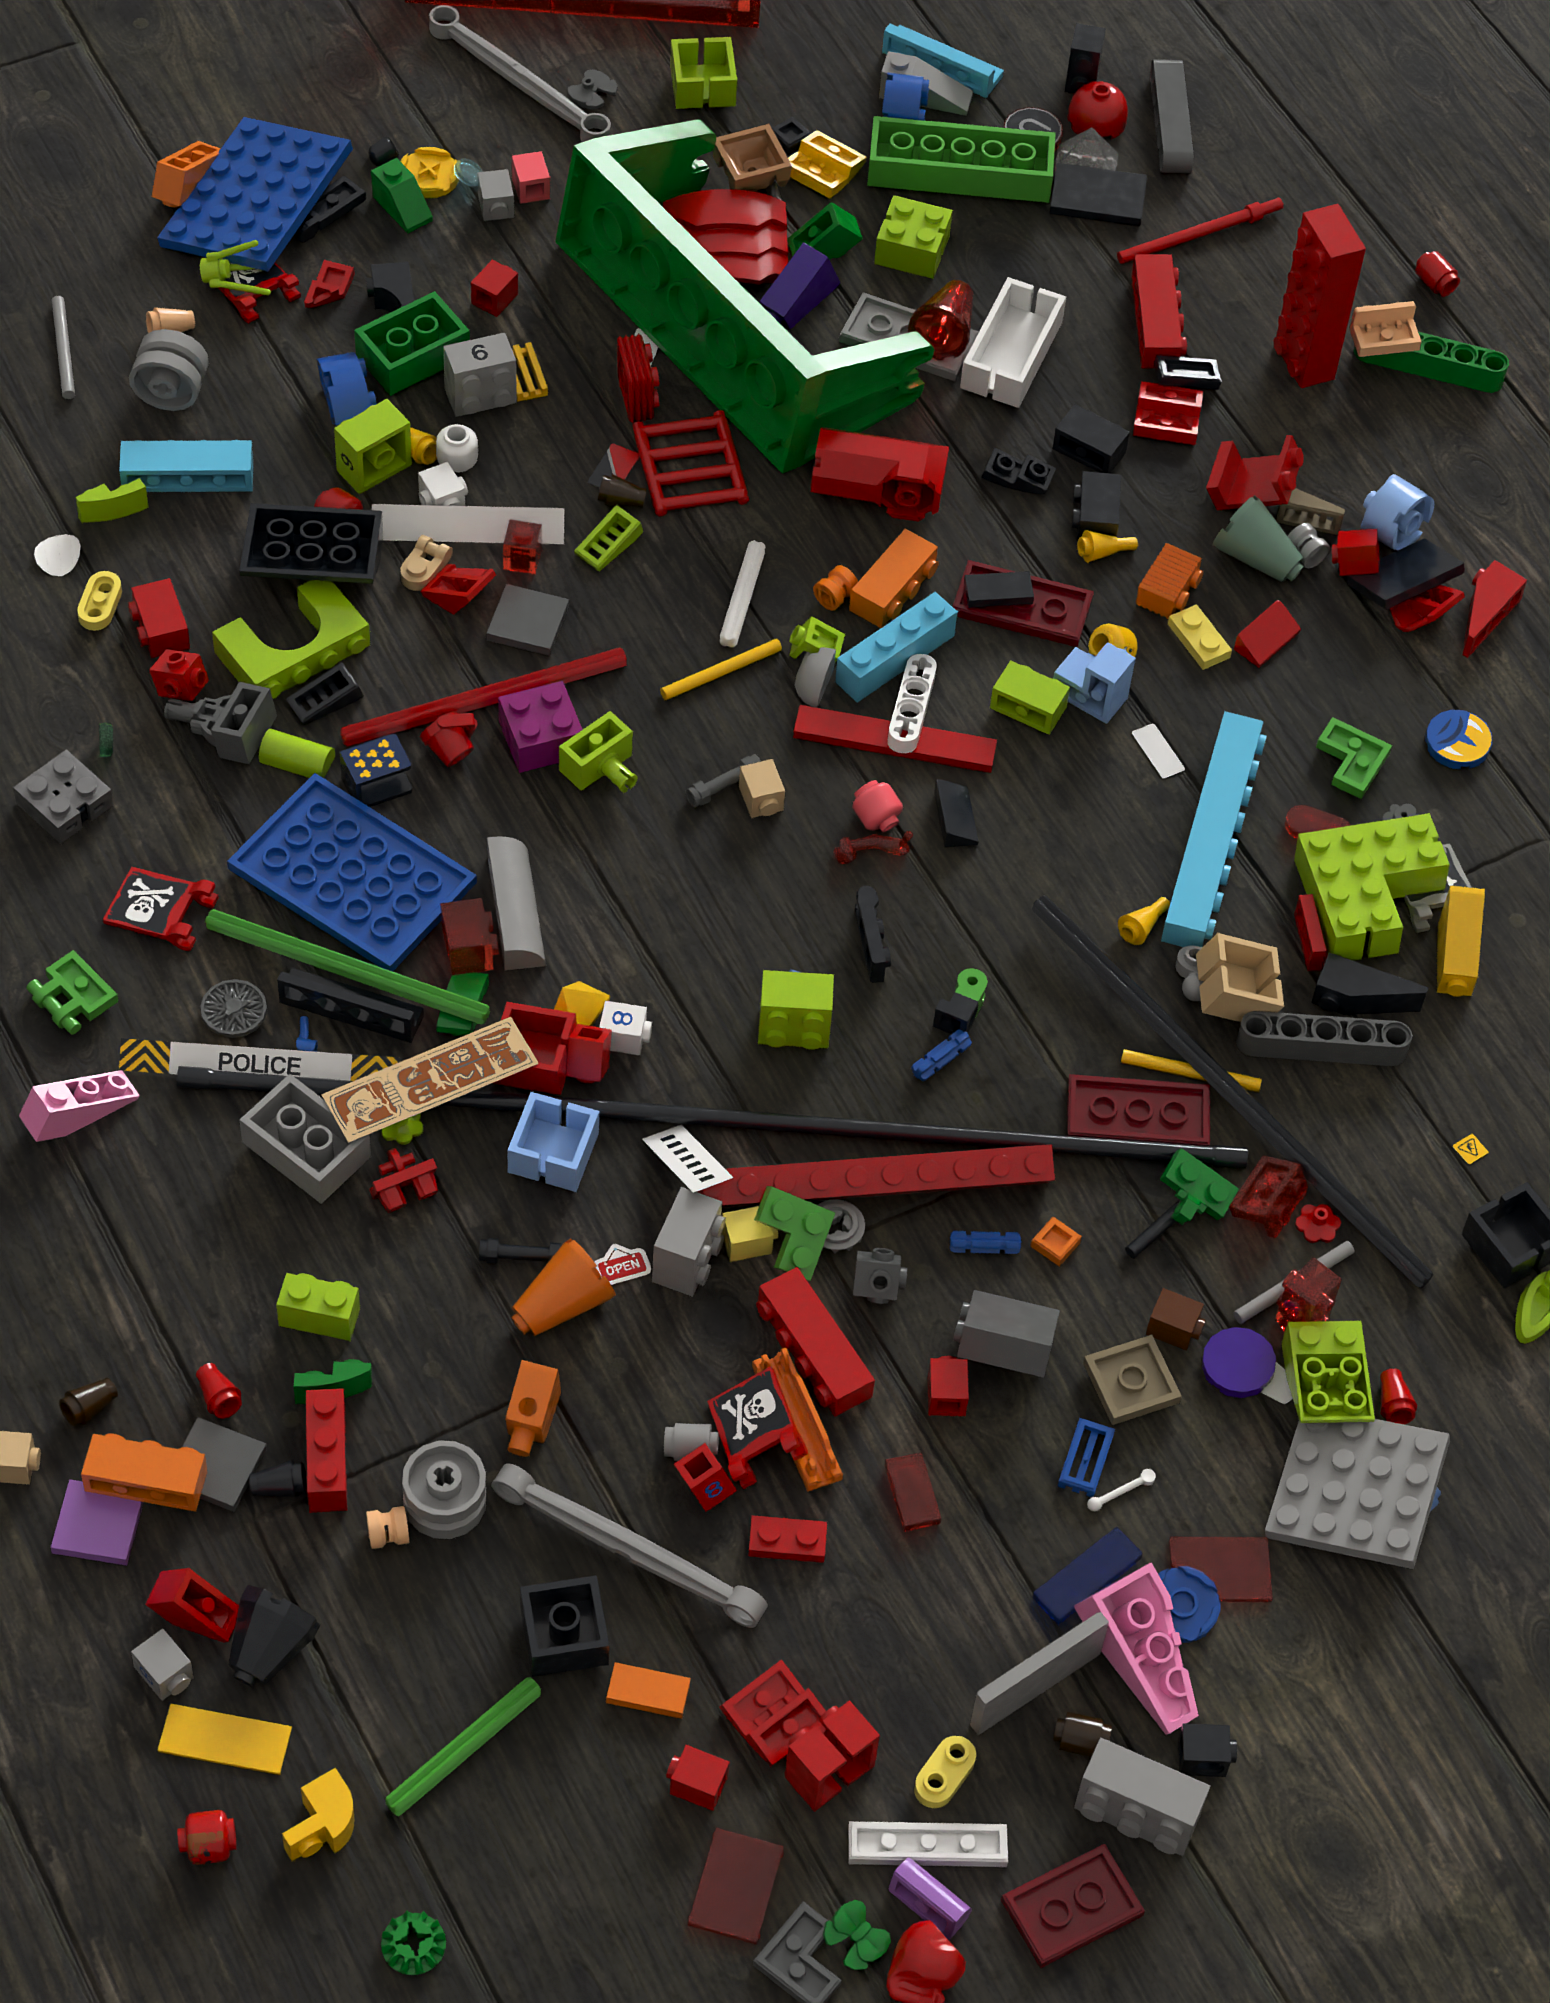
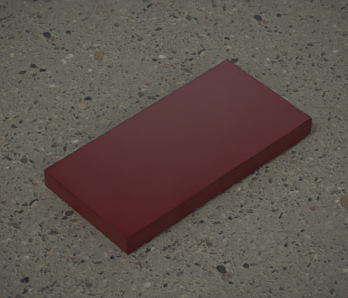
[952,560,1094,647]
[1067,1074,1210,1146]

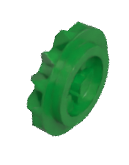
[381,1911,446,1975]

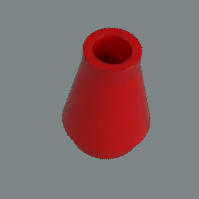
[196,1363,242,1418]
[1380,1369,1417,1425]

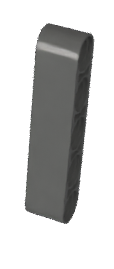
[1150,59,1194,174]
[1236,1011,1413,1066]

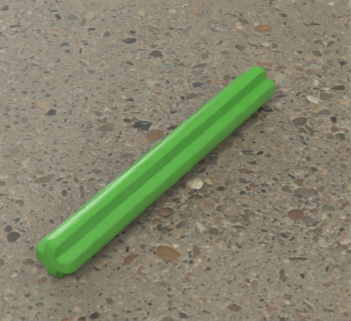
[385,1677,541,1816]

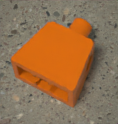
[505,1360,561,1457]

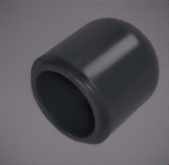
[368,136,400,166]

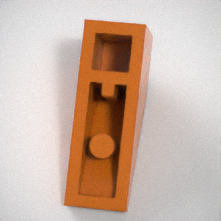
[152,141,221,208]

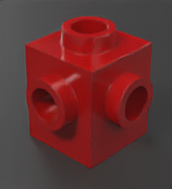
[149,649,209,701]

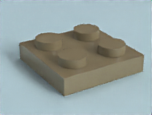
[1083,1335,1182,1425]

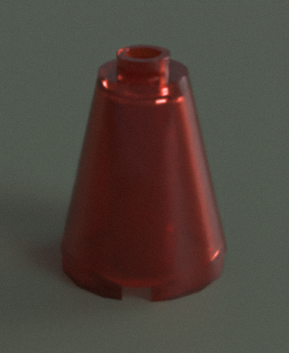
[908,280,974,360]

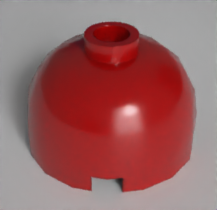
[1067,81,1128,141]

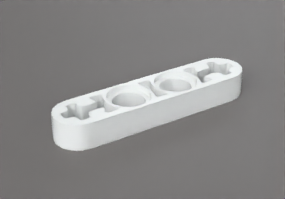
[888,654,937,753]

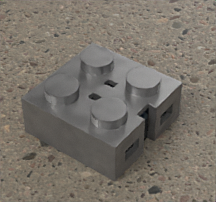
[13,749,113,844]

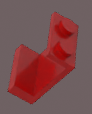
[1206,435,1304,510]

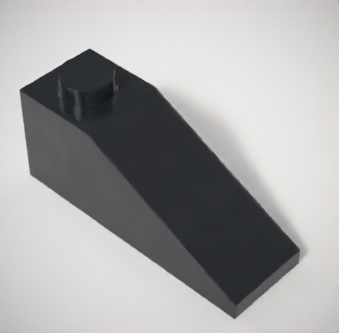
[1311,952,1429,1015]

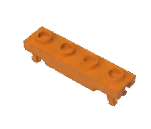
[752,1348,843,1492]

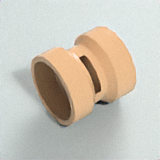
[366,1506,410,1549]

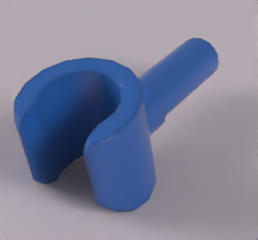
[296,1016,318,1052]

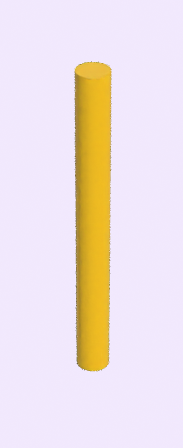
[660,639,782,700]
[1121,1049,1262,1093]

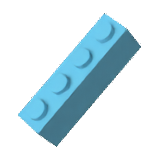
[119,440,253,492]
[835,592,958,703]

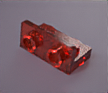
[1229,1155,1308,1238]

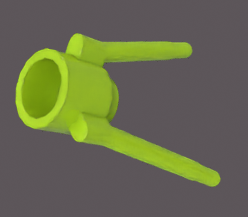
[200,240,271,295]

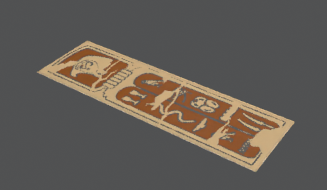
[321,1017,539,1143]

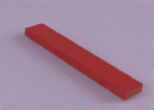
[793,705,997,773]

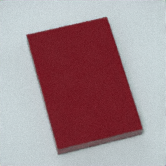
[1001,1844,1145,1968]

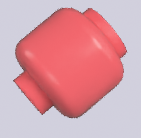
[852,780,903,832]

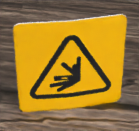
[1453,1134,1489,1165]

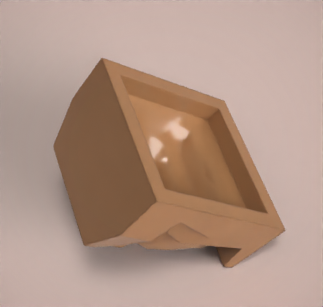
[713,124,792,192]

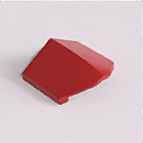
[421,564,496,615]
[1390,585,1465,632]

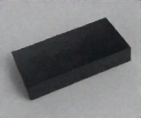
[1154,355,1222,390]
[964,571,1034,608]

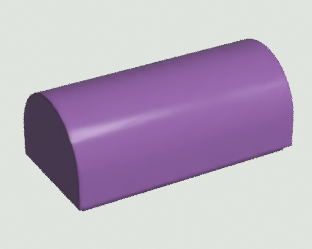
[888,1857,972,1940]

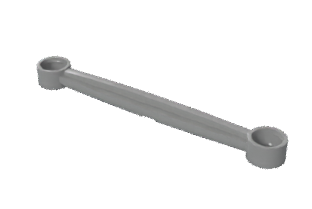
[429,5,611,142]
[491,1464,768,1627]

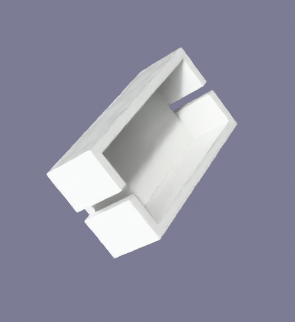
[960,277,1066,408]

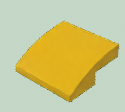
[788,130,867,199]

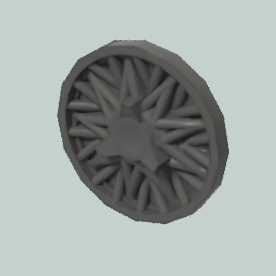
[200,979,267,1038]

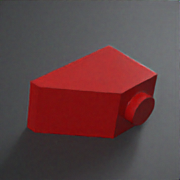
[145,1568,239,1643]

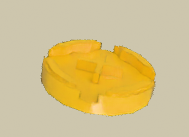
[400,147,459,198]

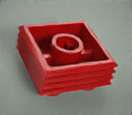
[617,333,659,423]

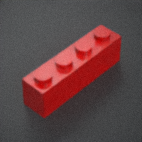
[1131,254,1187,368]
[756,1267,875,1417]

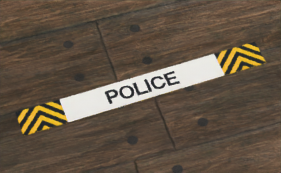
[119,1038,402,1081]

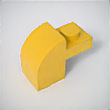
[282,1768,355,1861]

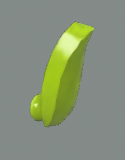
[1515,1270,1550,1344]

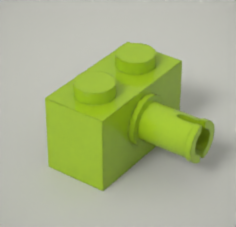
[559,711,638,793]

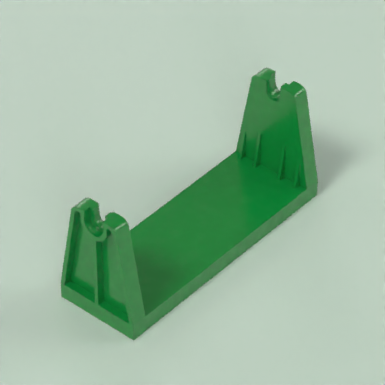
[555,119,934,474]

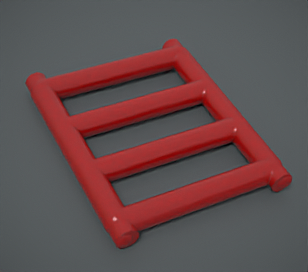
[632,410,749,516]

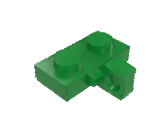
[1160,1148,1239,1225]

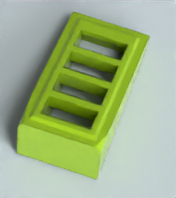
[574,505,643,571]

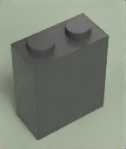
[953,1290,1060,1378]

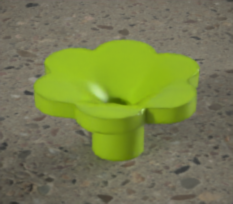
[382,1113,423,1145]

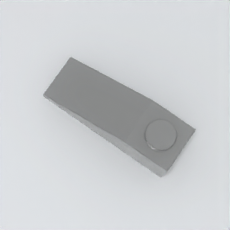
[879,51,973,116]

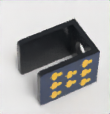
[340,734,412,807]

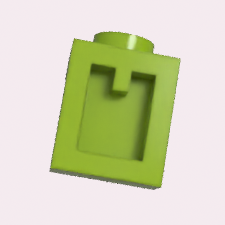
[789,616,845,662]

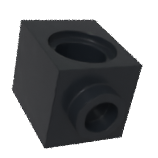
[1178,1723,1237,1777]

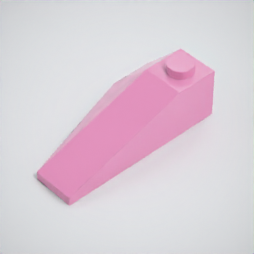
[1074,1563,1199,1735]

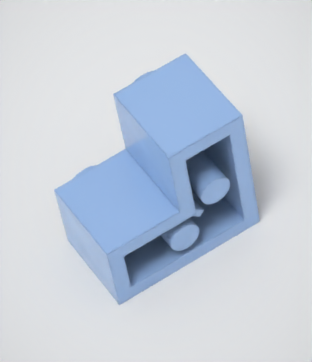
[1053,642,1136,724]

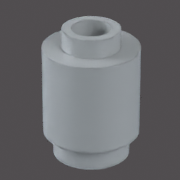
[664,1423,719,1461]

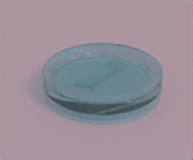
[454,158,483,187]

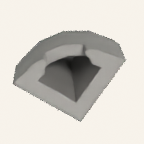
[795,647,836,708]

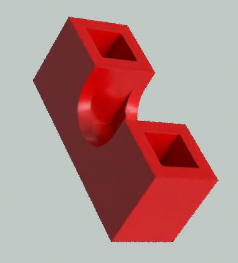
[306,1388,348,1513]

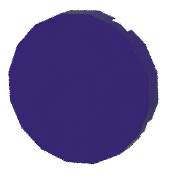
[1202,1327,1276,1398]

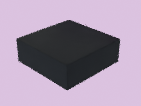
[772,117,812,155]

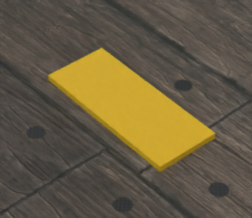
[158,1704,292,1775]

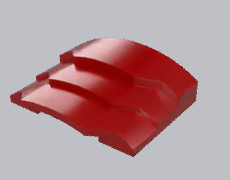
[663,189,788,285]

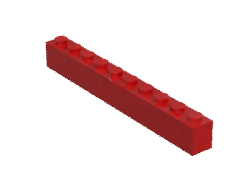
[697,1144,1055,1208]

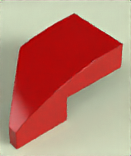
[304,260,355,308]

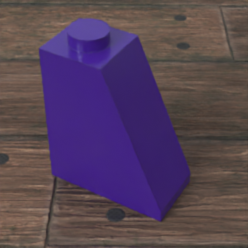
[759,242,840,329]

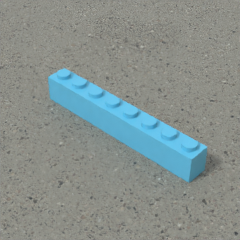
[1161,711,1267,947]

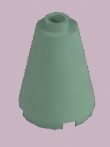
[1212,495,1304,583]

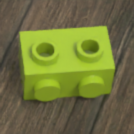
[990,660,1070,735]
[276,1273,360,1341]

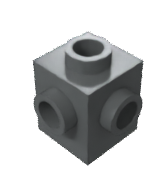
[853,1248,908,1304]

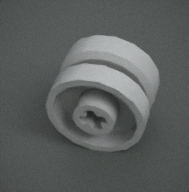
[129,329,209,411]
[402,1441,486,1539]

